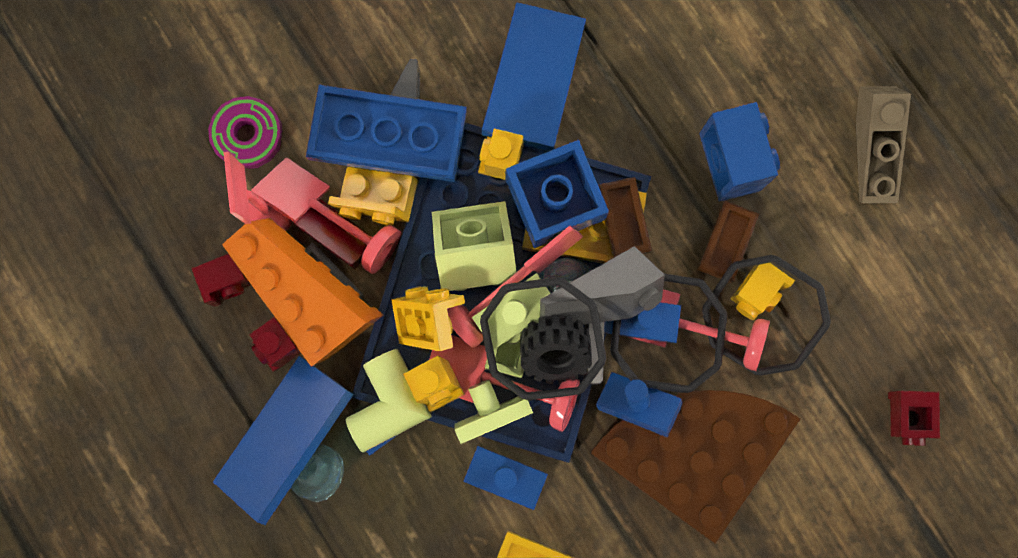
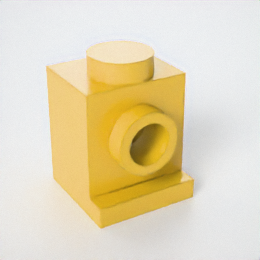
[478,128,523,180]
[731,263,795,320]
[403,356,465,412]

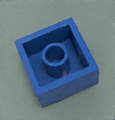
[699,102,780,202]
[505,140,609,248]

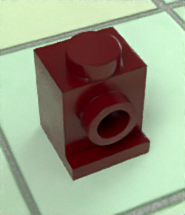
[191,254,251,307]
[249,317,301,372]
[888,391,940,446]

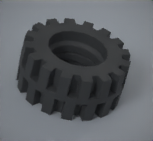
[520,315,592,384]

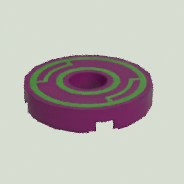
[208,96,283,169]

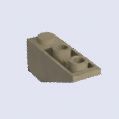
[856,86,911,203]

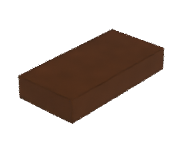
[598,177,652,258]
[697,201,759,283]

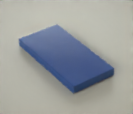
[482,2,586,151]
[306,85,467,182]
[213,356,354,525]

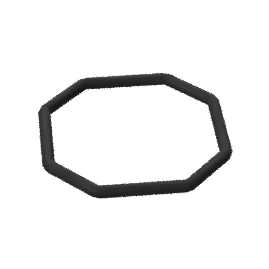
[702,255,831,376]
[610,274,727,393]
[480,277,606,400]

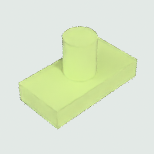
[472,273,551,350]
[454,380,533,444]

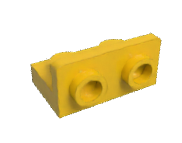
[328,167,418,226]
[392,286,465,351]

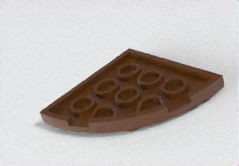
[589,390,801,544]

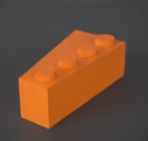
[222,218,384,367]

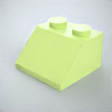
[432,201,516,291]

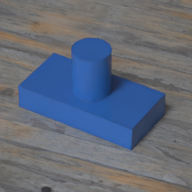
[604,302,681,343]
[596,372,682,438]
[463,446,548,510]

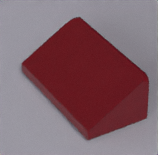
[293,199,372,270]

